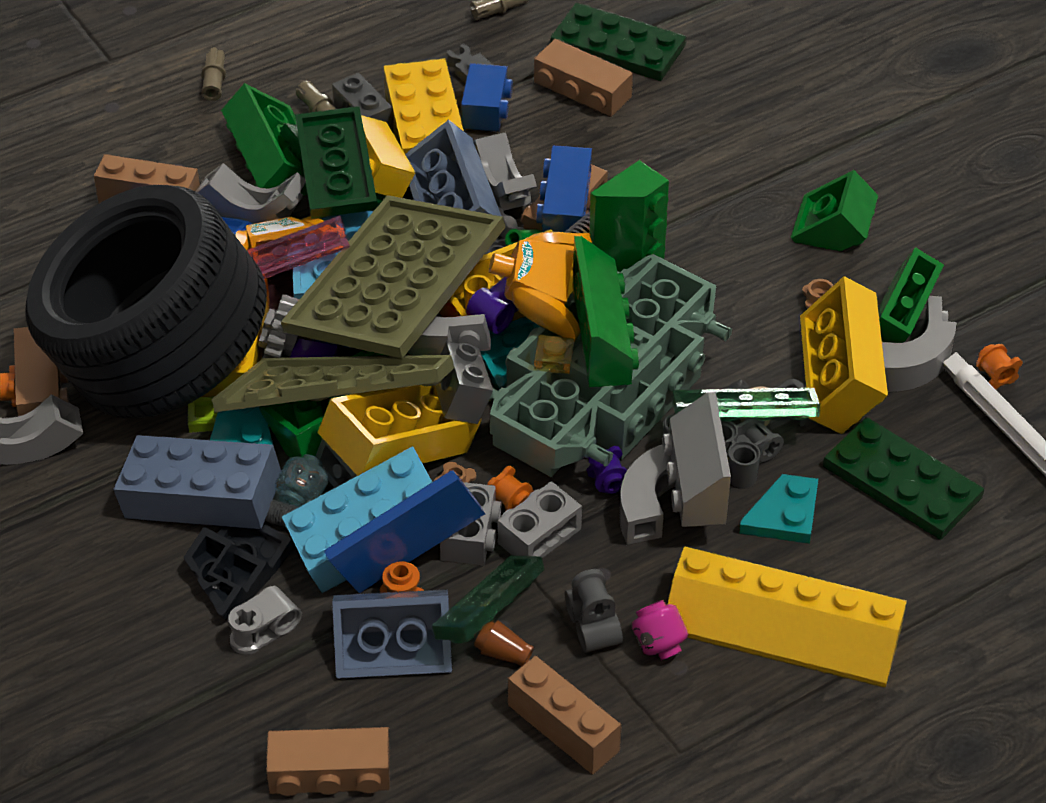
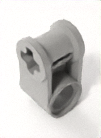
[228,586,302,655]

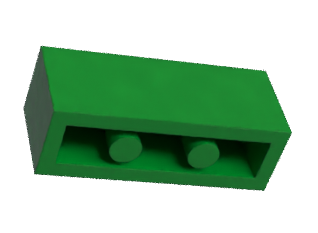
[878,247,944,343]

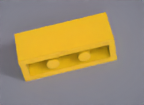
[361,115,416,198]

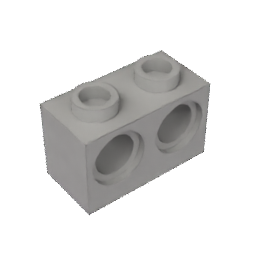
[498,481,582,569]
[440,482,502,566]

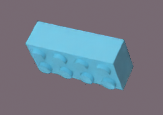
[282,446,432,593]

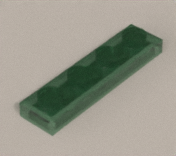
[672,387,820,421]
[432,556,545,643]

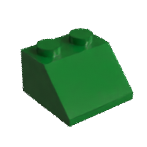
[791,170,878,251]

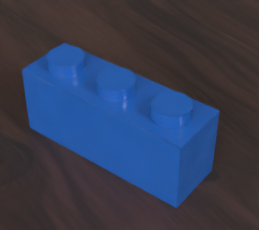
[536,145,592,232]

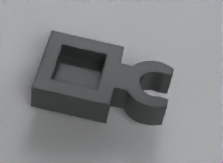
[447,44,493,84]

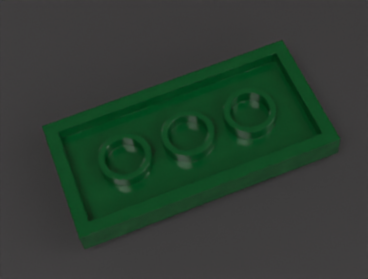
[550,3,686,81]
[295,106,377,219]
[823,417,984,540]

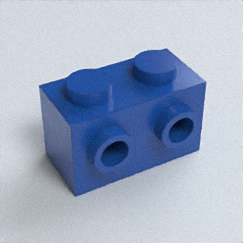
[461,63,513,131]

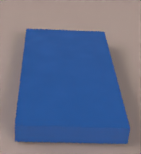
[324,470,485,593]

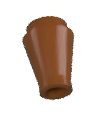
[474,619,534,666]

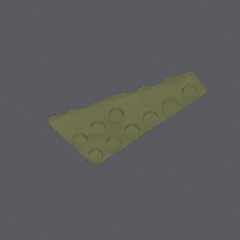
[212,355,454,412]

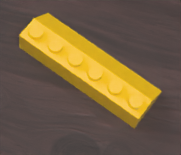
[668,546,907,688]

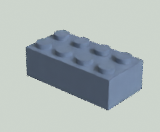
[405,119,501,216]
[113,435,282,529]

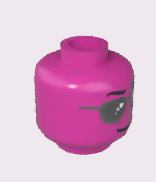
[632,600,688,660]

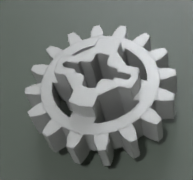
[258,295,299,358]

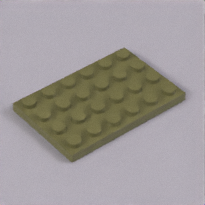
[281,195,505,359]

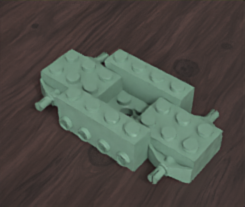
[488,254,732,477]

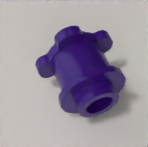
[586,446,627,493]

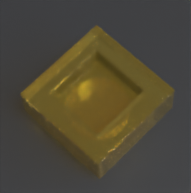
[534,335,574,374]

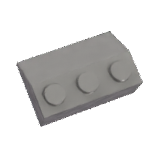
[662,392,731,527]

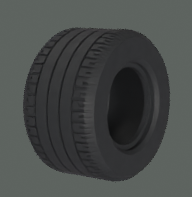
[25,185,267,418]

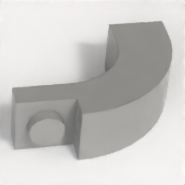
[474,132,537,210]
[196,163,305,224]
[882,296,957,392]
[407,314,491,355]
[0,394,83,465]
[619,444,675,545]

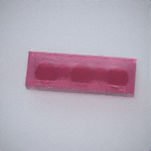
[247,216,350,279]

